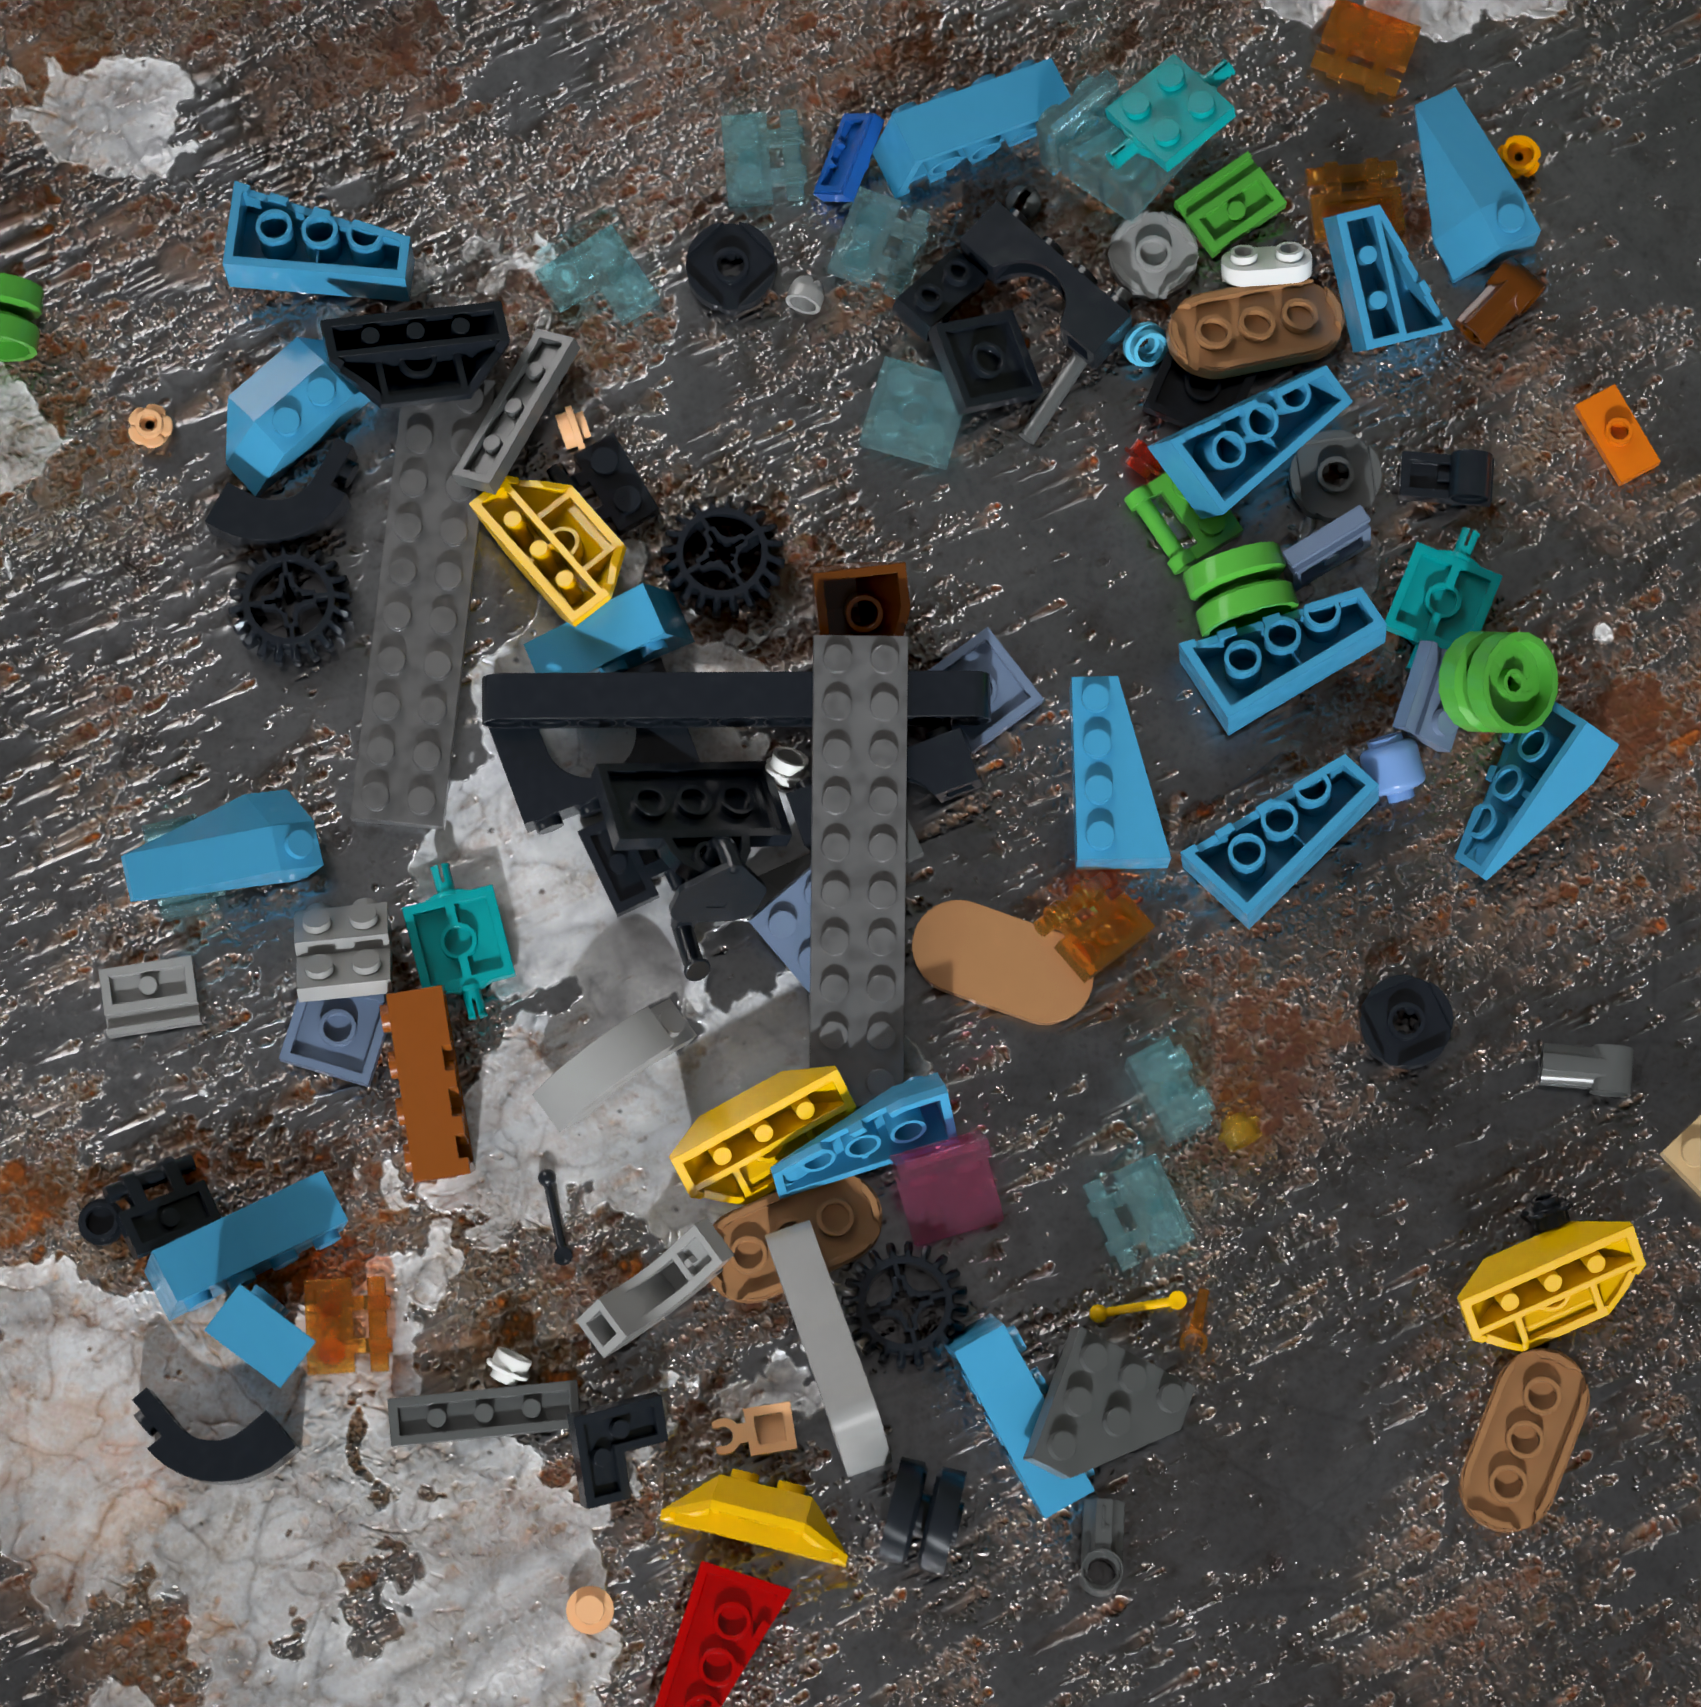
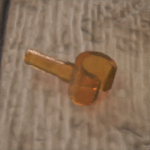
[1179,1288,1210,1355]

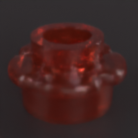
[1124,438,1162,479]

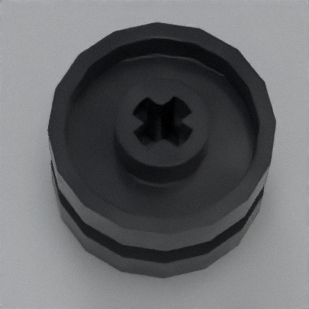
[878,1457,967,1575]

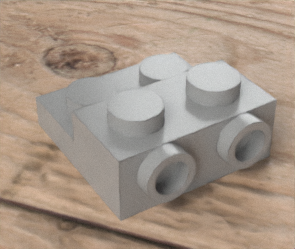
[294,898,393,1002]

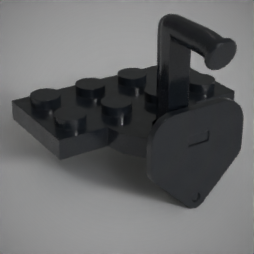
[591,761,792,981]

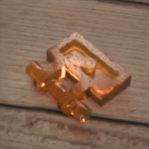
[1310,0,1422,97]
[1305,157,1406,244]
[1033,872,1155,983]
[304,1276,393,1377]

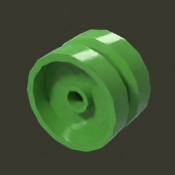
[0,272,44,362]
[1182,542,1299,639]
[1439,631,1558,733]

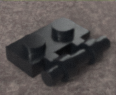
[546,433,660,536]
[577,819,688,917]
[102,1154,222,1260]

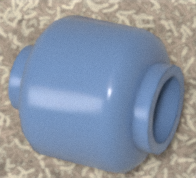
[1360,732,1426,803]

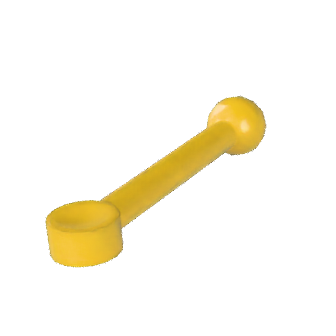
[1089,1291,1187,1323]

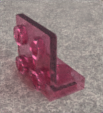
[889,1130,1004,1246]

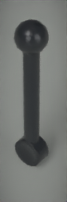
[538,1169,573,1266]

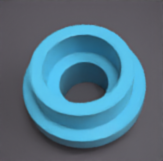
[1123,322,1168,367]

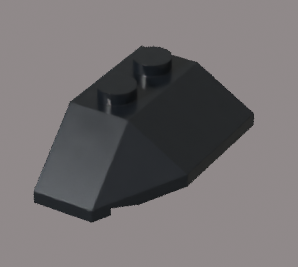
[320,301,510,409]

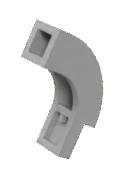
[532,998,697,1132]
[576,1217,734,1358]

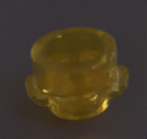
[1217,1111,1263,1152]

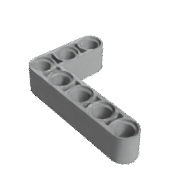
[764,1220,893,1477]

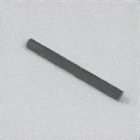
[1019,286,1132,444]

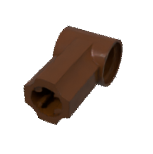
[1455,256,1546,350]

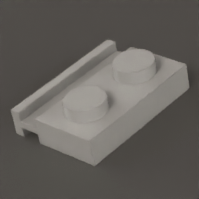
[99,955,203,1039]

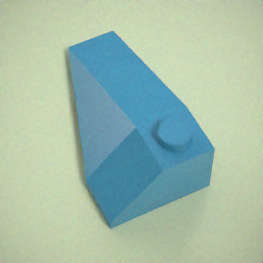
[1414,87,1541,283]
[1454,702,1620,881]
[770,1072,959,1199]

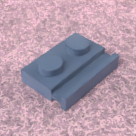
[1282,505,1371,592]
[1392,641,1459,752]

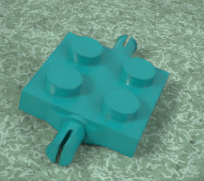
[1105,53,1236,172]
[1385,527,1503,673]
[402,863,516,1020]

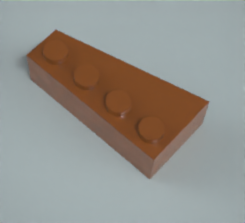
[379,985,476,1183]

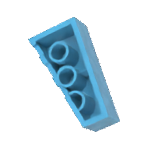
[873,58,1075,199]
[944,1313,1095,1519]

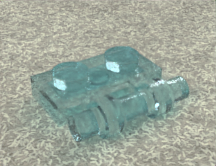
[721,109,808,208]
[827,186,931,299]
[1083,1153,1195,1272]

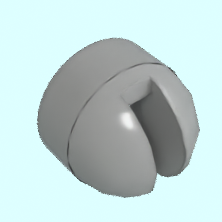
[785,275,825,314]

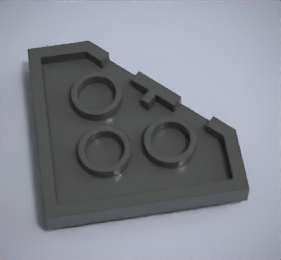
[1023,1326,1195,1479]

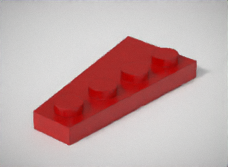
[655,1560,793,1707]

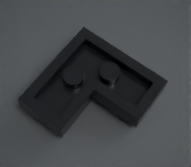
[567,1392,668,1509]

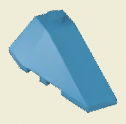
[121,789,324,902]

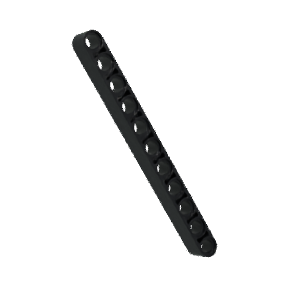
[482,670,991,729]

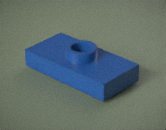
[813,113,885,202]

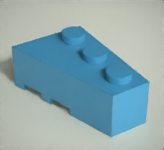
[204,1284,316,1388]

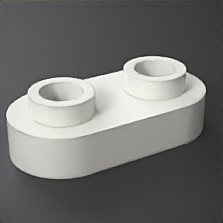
[1221,242,1312,287]

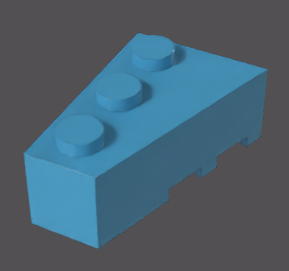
[1322,204,1454,352]
[523,583,695,673]

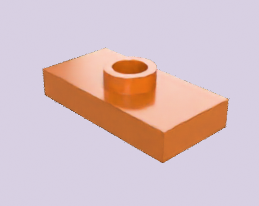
[1573,384,1661,487]

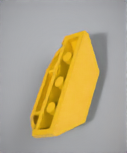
[469,476,626,627]
[669,1065,857,1205]
[1457,1221,1646,1352]
[659,1469,848,1567]

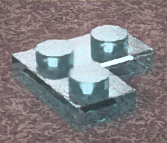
[535,224,661,327]

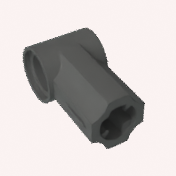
[1538,1043,1634,1098]
[1078,1498,1125,1597]

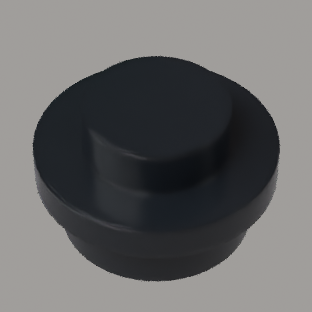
[78,1199,123,1246]

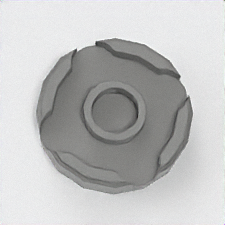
[1107,211,1199,302]

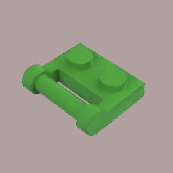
[1124,472,1244,575]

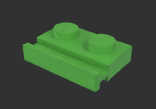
[1173,151,1287,258]

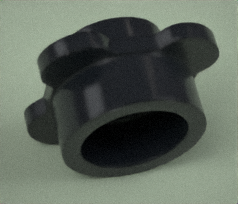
[1522,1193,1573,1231]

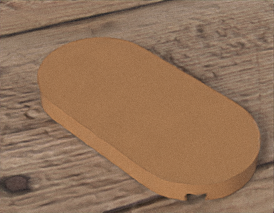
[1166,278,1345,379]
[912,900,1093,1026]
[710,1176,882,1304]
[1459,1348,1590,1533]

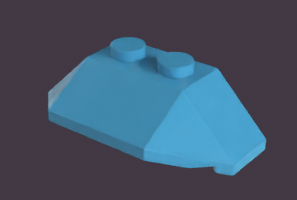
[226,337,371,497]

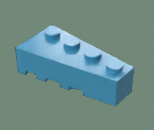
[223,181,415,302]
[1147,365,1353,519]
[1179,587,1387,736]
[1069,676,1171,870]
[1180,754,1379,929]
[144,1170,348,1321]

